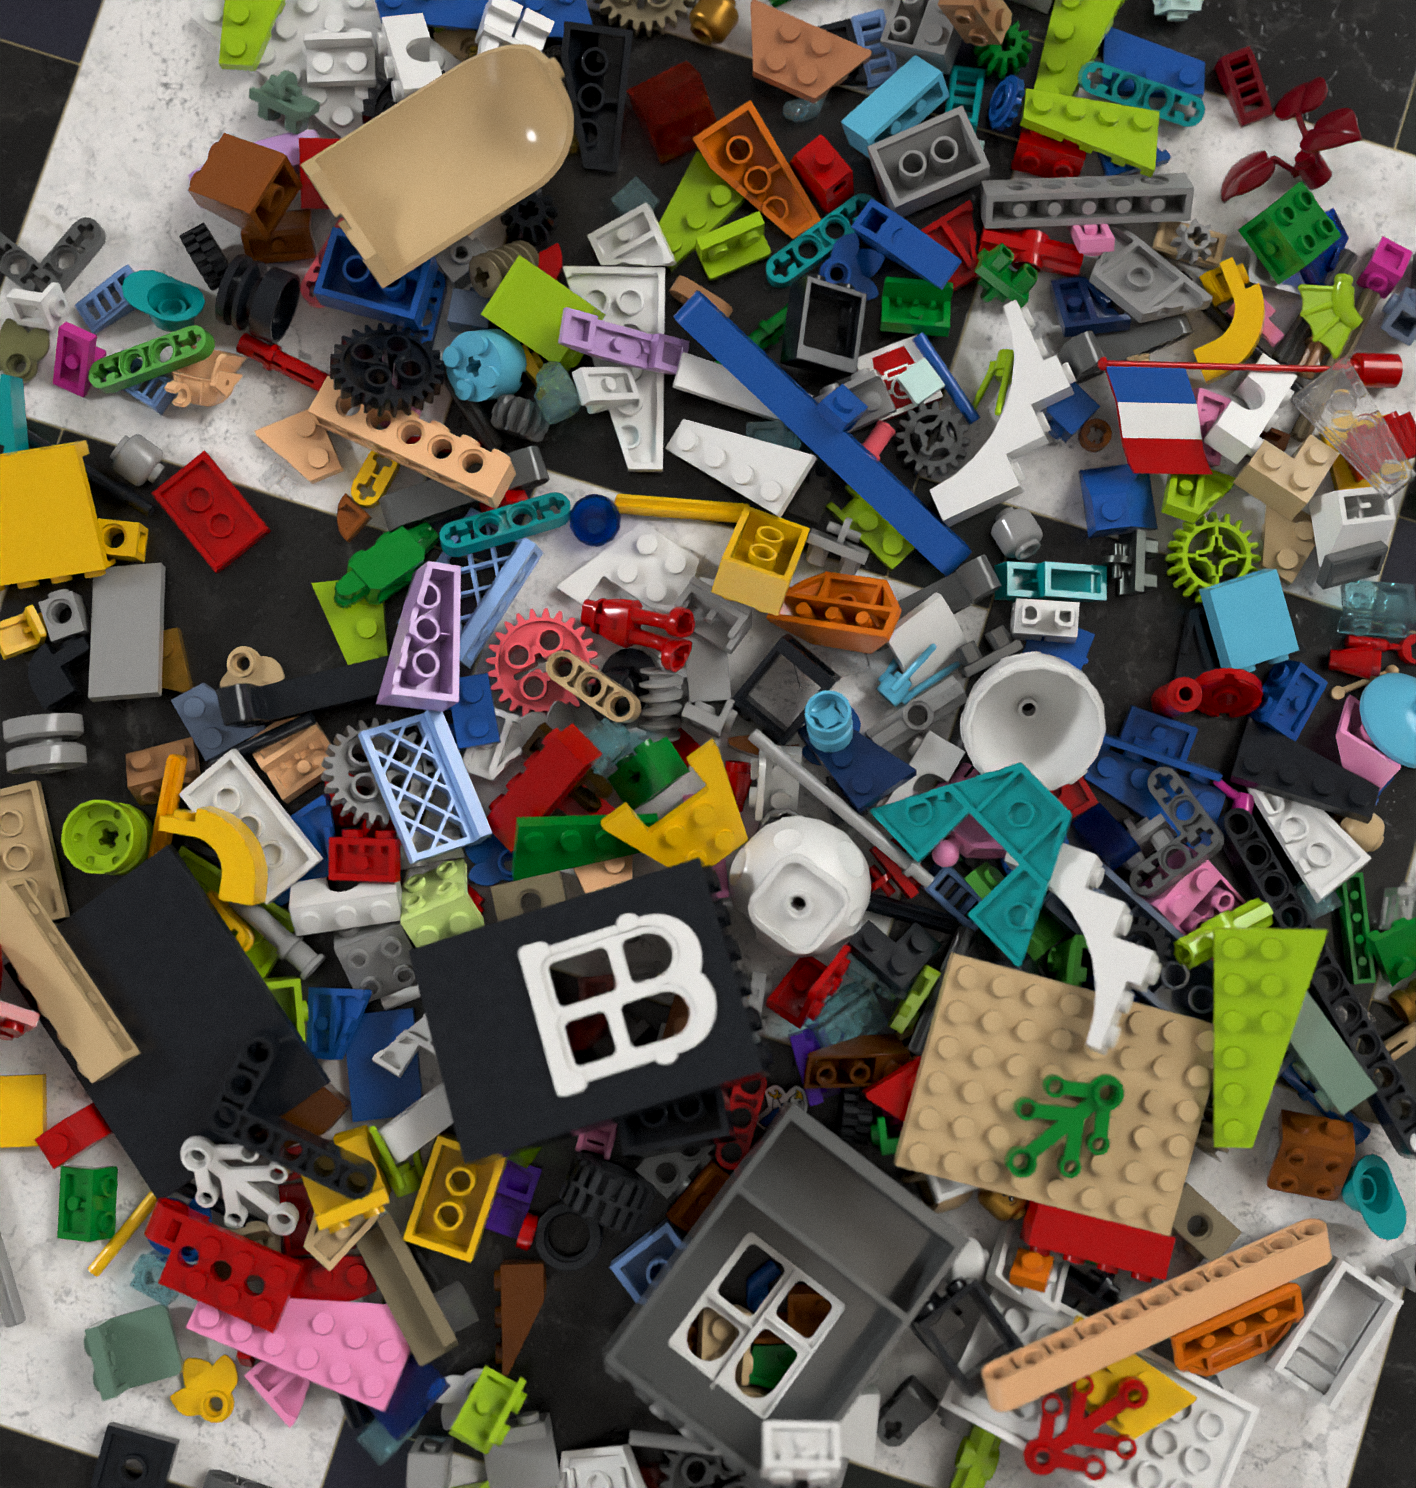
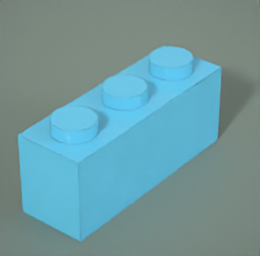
[841,55,950,159]

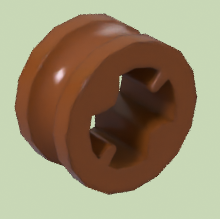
[1078,418,1112,453]

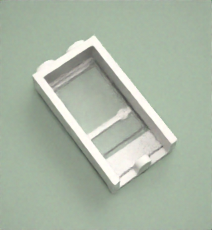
[1264,1255,1404,1411]

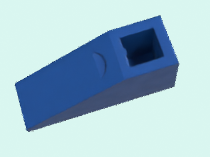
[851,198,962,290]

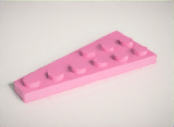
[186,1299,412,1413]

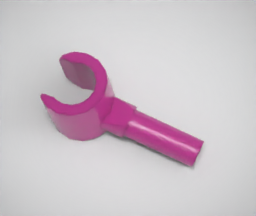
[1213,779,1255,815]

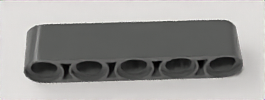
[379,446,550,532]

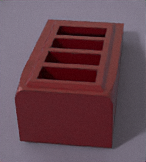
[1214,46,1273,128]

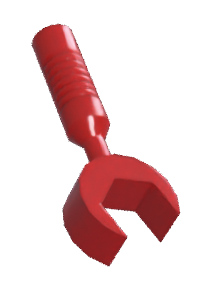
[1345,634,1416,666]

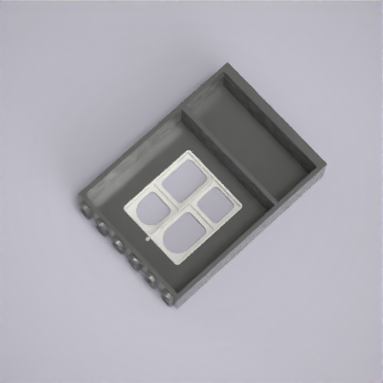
[602,1102,970,1488]

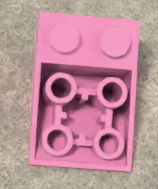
[1137,845,1247,961]

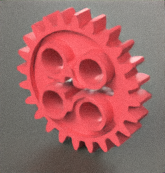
[486,608,599,717]

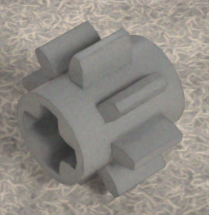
[1170,219,1217,266]

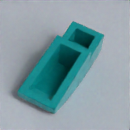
[994,561,1107,602]

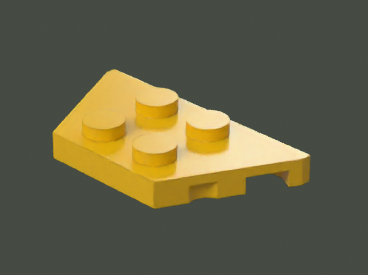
[1067,1315,1197,1440]

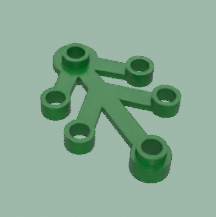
[1005,1074,1124,1178]

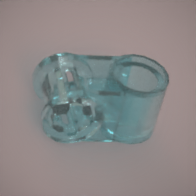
[355,1395,425,1466]

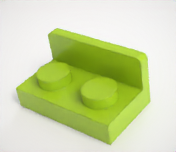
[696,211,771,281]

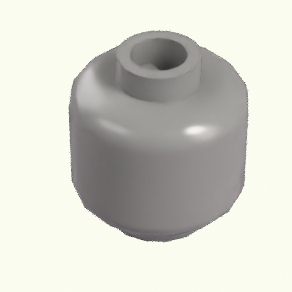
[110,434,165,486]
[991,507,1043,560]

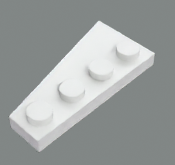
[665,419,817,518]
[1245,786,1371,904]

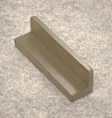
[356,1213,459,1366]

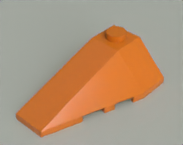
[692,100,821,239]

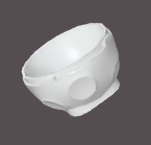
[960,651,1106,791]
[729,815,871,958]

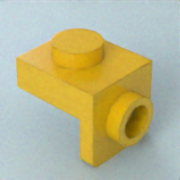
[0,605,48,660]

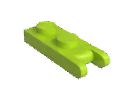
[826,485,915,572]

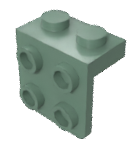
[84,1304,184,1401]

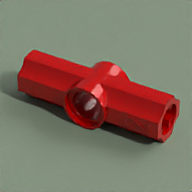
[977,227,1084,277]

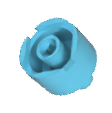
[442,329,527,402]

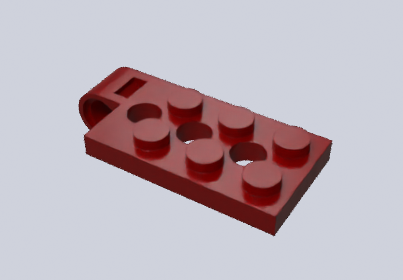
[144,1198,304,1333]

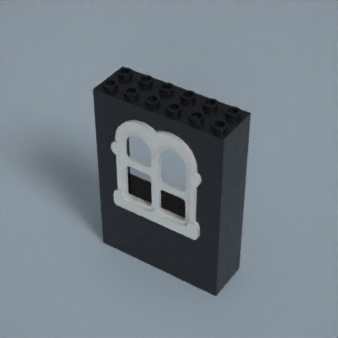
[409,858,774,1165]

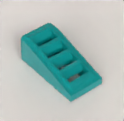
[945,65,986,134]

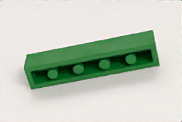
[1336,872,1376,984]

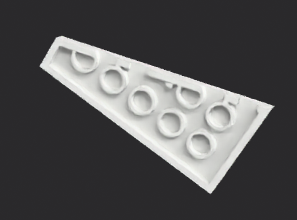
[563,266,665,472]

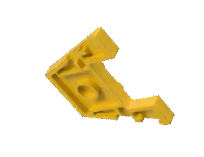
[600,739,748,867]

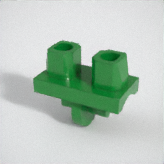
[975,243,1038,308]

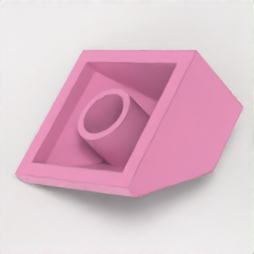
[1335,695,1401,791]

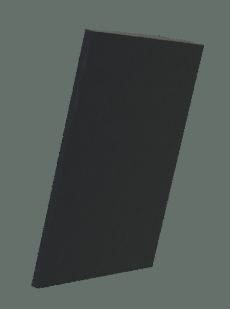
[4,844,331,1199]

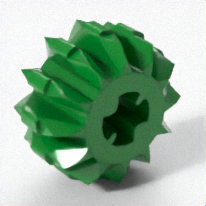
[973,21,1032,80]

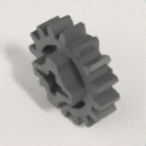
[895,401,971,478]

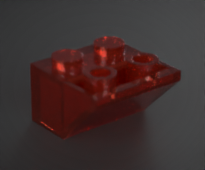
[626,60,717,164]

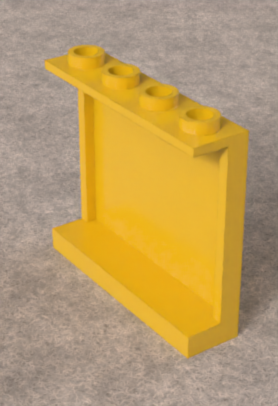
[0,440,116,591]

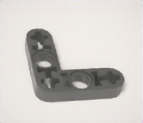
[0,217,106,293]
[1130,767,1224,898]

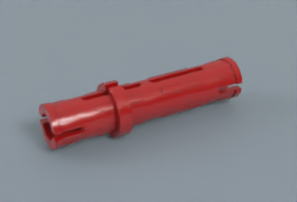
[236,332,330,392]

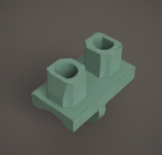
[249,70,320,134]

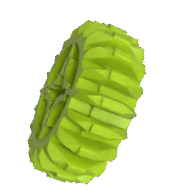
[1165,512,1261,604]

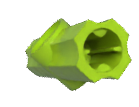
[1173,897,1274,969]
[948,1423,1002,1488]

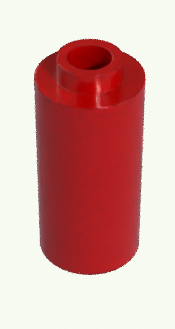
[1151,677,1202,719]

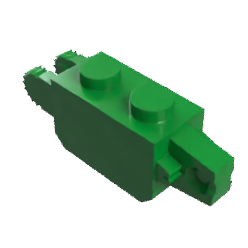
[334,522,439,609]

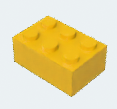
[711,505,810,616]
[403,1131,509,1263]

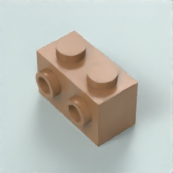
[937,0,1012,46]

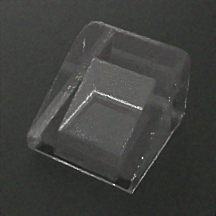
[433,1281,479,1333]

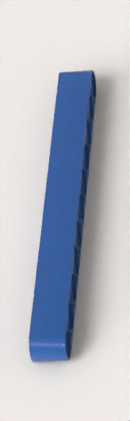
[673,290,973,576]

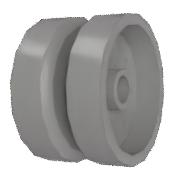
[2,713,88,774]

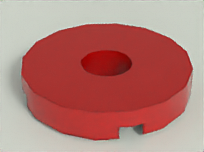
[1194,668,1263,718]

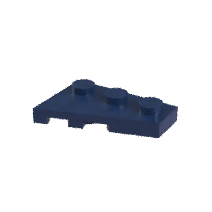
[798,724,917,814]

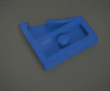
[306,987,372,1060]

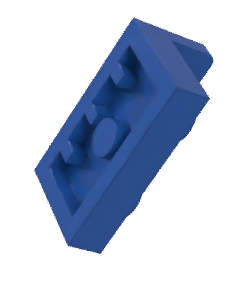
[1247,660,1328,742]

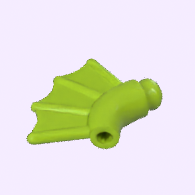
[1298,273,1363,359]

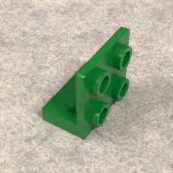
[1238,182,1341,285]

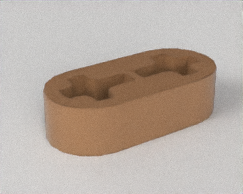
[669,276,733,318]

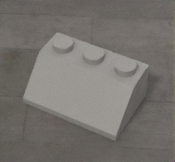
[867,106,990,217]

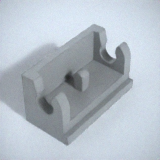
[674,576,752,655]

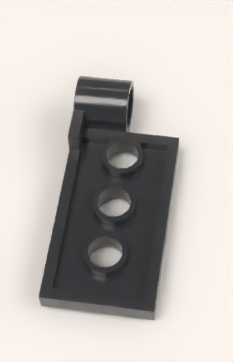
[90,1421,180,1488]

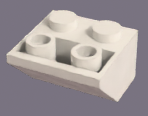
[1309,485,1396,567]

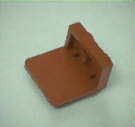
[1267,1109,1356,1201]

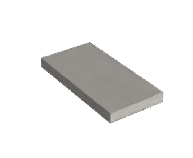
[88,563,165,702]

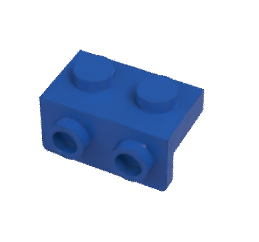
[446,673,501,752]

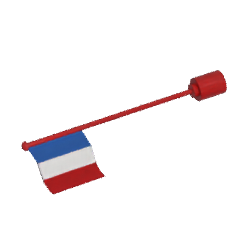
[1098,353,1403,475]

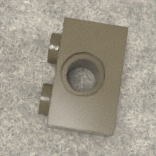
[490,871,568,922]
[1171,1182,1242,1262]

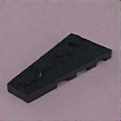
[1229,717,1379,824]

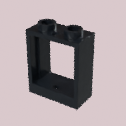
[780,274,867,380]
[732,633,842,746]
[912,1276,1024,1398]

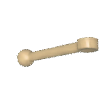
[1330,665,1399,700]

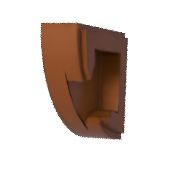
[337,493,372,543]

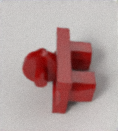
[869,837,923,899]

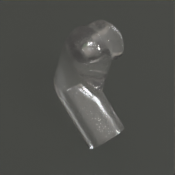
[629,961,674,996]

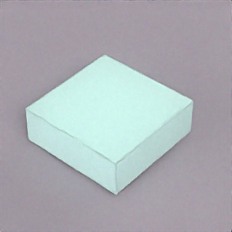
[896,357,945,407]

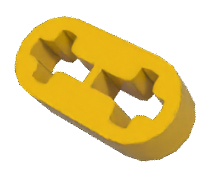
[351,450,401,509]

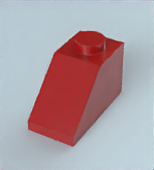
[34,1103,113,1169]

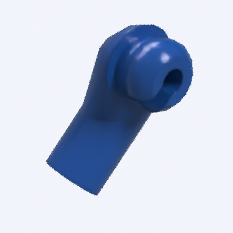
[746,1259,782,1313]

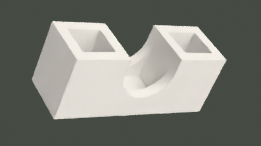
[377,13,442,103]
[1203,353,1297,464]
[873,730,965,830]
[289,877,402,936]

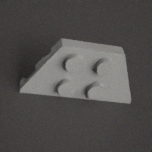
[1089,223,1213,323]

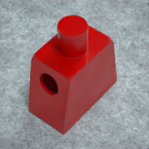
[789,134,854,215]

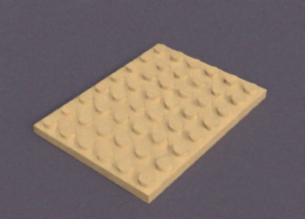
[893,952,1213,1236]

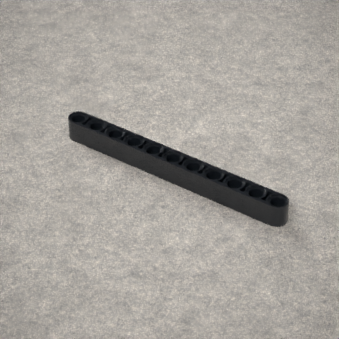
[1217,808,1416,1159]

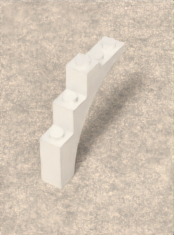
[930,300,1076,527]
[1004,843,1161,1056]

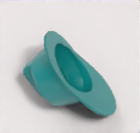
[122,270,205,332]
[1341,1154,1406,1241]

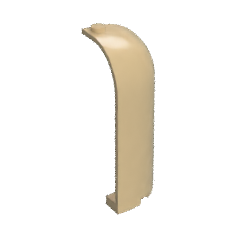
[301,44,574,289]

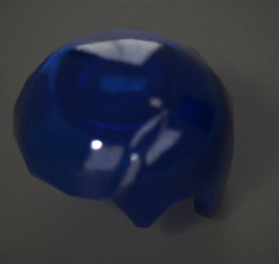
[569,494,622,547]

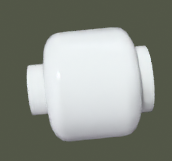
[943,1237,990,1284]

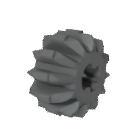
[491,394,551,442]

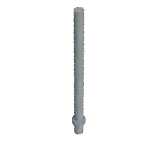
[748,728,935,888]

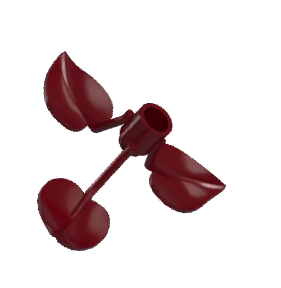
[1221,77,1362,204]

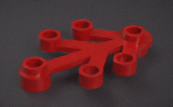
[1023,1375,1149,1481]

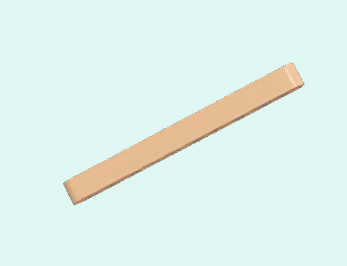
[982,1218,1332,1412]

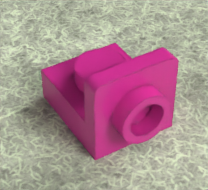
[1356,236,1413,299]

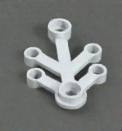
[180,1136,299,1235]

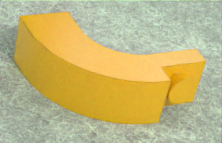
[1193,257,1265,385]
[158,806,268,906]

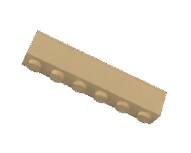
[0,877,141,1084]

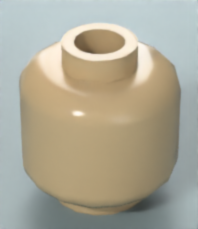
[1331,812,1385,853]

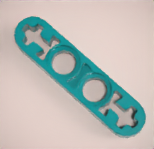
[1078,61,1205,127]
[765,193,875,288]
[439,492,571,557]

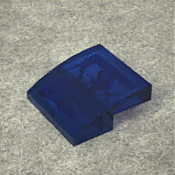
[367,1352,451,1441]

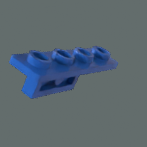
[1100,705,1223,784]

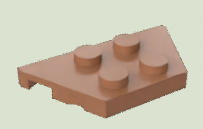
[750,0,872,104]

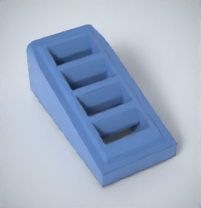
[851,9,898,90]
[75,264,136,334]
[105,349,178,416]
[920,863,982,932]

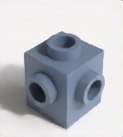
[1381,286,1416,346]

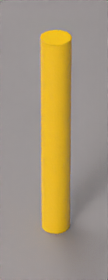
[87,1191,157,1277]

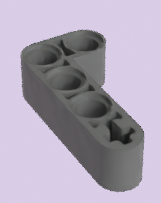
[1058,313,1194,384]
[876,554,1002,652]

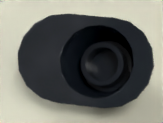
[590,648,656,728]

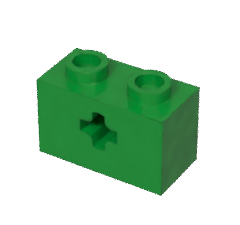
[607,736,690,811]

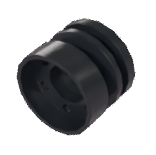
[215,254,301,344]

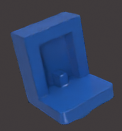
[815,384,868,433]

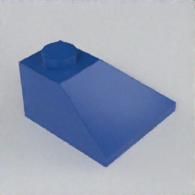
[1079,464,1158,539]

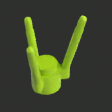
[972,349,1014,416]
[369,1126,425,1197]

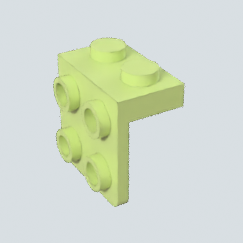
[400,858,484,948]

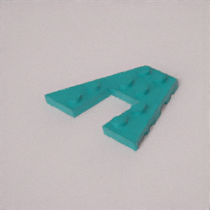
[869,762,1073,967]

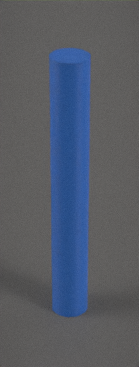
[912,332,981,425]

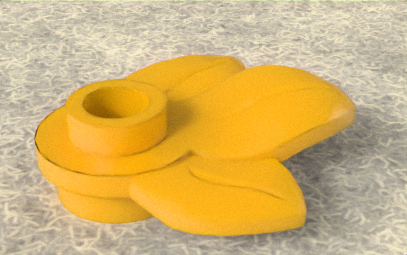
[170,1354,238,1423]

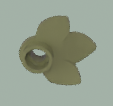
[0,318,50,384]

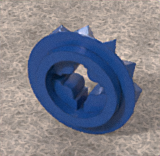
[988,75,1025,131]

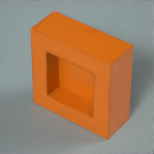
[1009,1248,1054,1293]

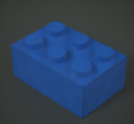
[313,227,439,331]

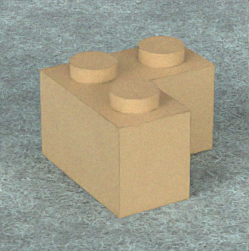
[1233,434,1340,521]

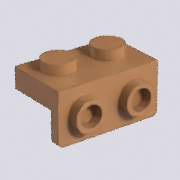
[125,737,201,806]

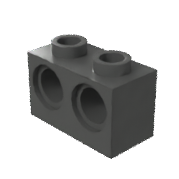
[635,1145,715,1199]

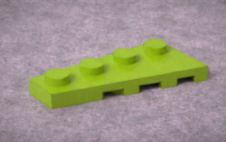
[1034,0,1125,97]
[1020,88,1160,178]

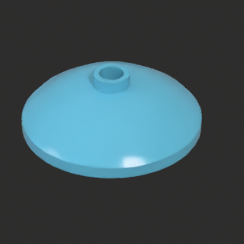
[1360,673,1416,769]

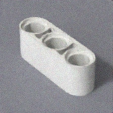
[378,1082,453,1162]

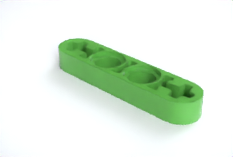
[88,325,215,394]

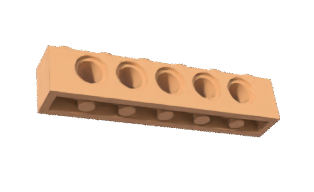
[308,376,516,509]

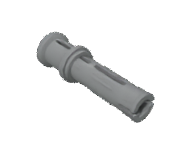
[228,902,326,980]

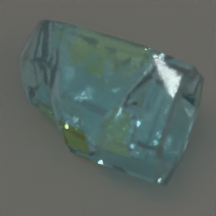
[534,361,581,424]

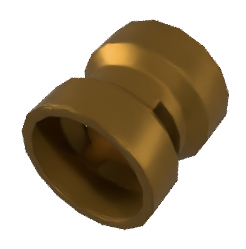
[1388,978,1416,1025]

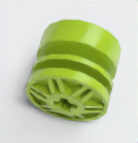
[61,799,153,876]

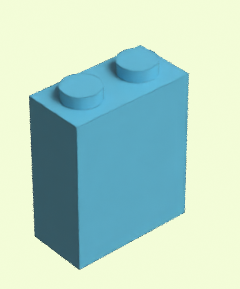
[1199,568,1299,672]

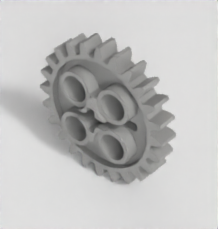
[321,718,435,830]

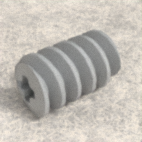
[637,667,684,742]

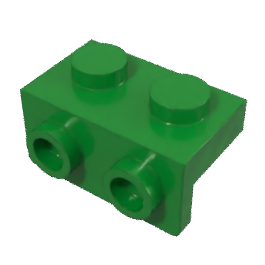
[880,277,953,337]
[869,1111,901,1155]

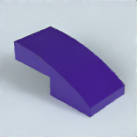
[485,1158,542,1240]

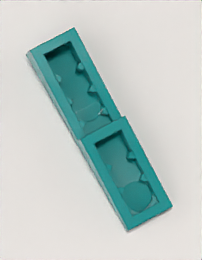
[0,374,29,453]

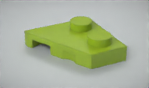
[1161,469,1236,524]
[887,965,941,1034]

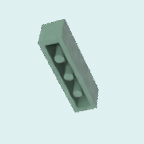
[1286,992,1378,1115]

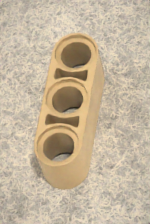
[546,651,641,723]

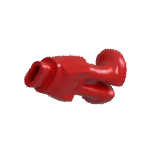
[581,598,695,672]

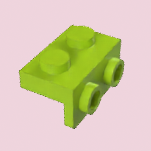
[449,1365,527,1455]

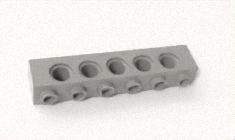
[979,173,1194,229]

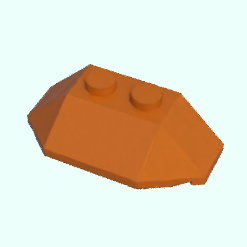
[766,571,902,654]
[1171,1282,1304,1377]

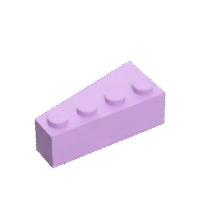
[376,561,461,712]

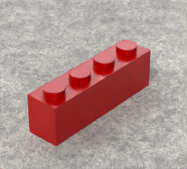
[486,723,602,852]
[1019,1200,1176,1283]

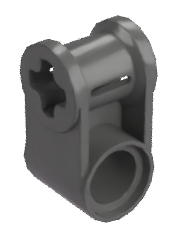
[877,1375,939,1447]

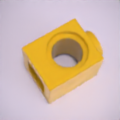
[98,518,149,563]

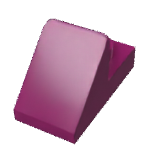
[53,321,106,398]

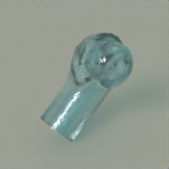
[783,96,826,122]

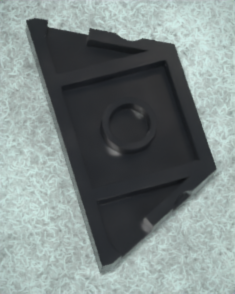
[1174,607,1307,680]

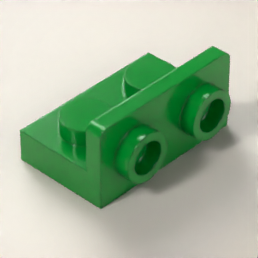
[57,1165,118,1242]

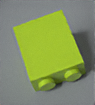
[481,255,606,372]

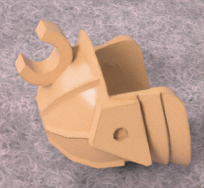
[164,344,247,408]

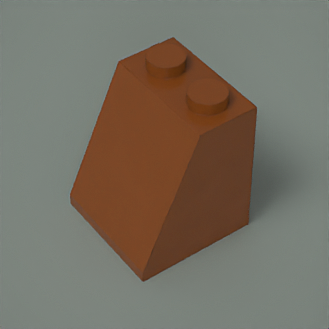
[188,133,303,242]

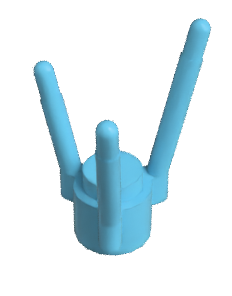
[876,644,960,708]

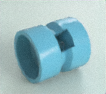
[805,690,853,753]

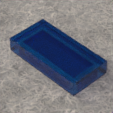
[1072,803,1141,871]

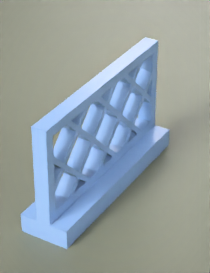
[397,507,543,668]
[358,710,492,865]

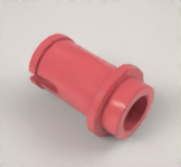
[861,420,896,461]

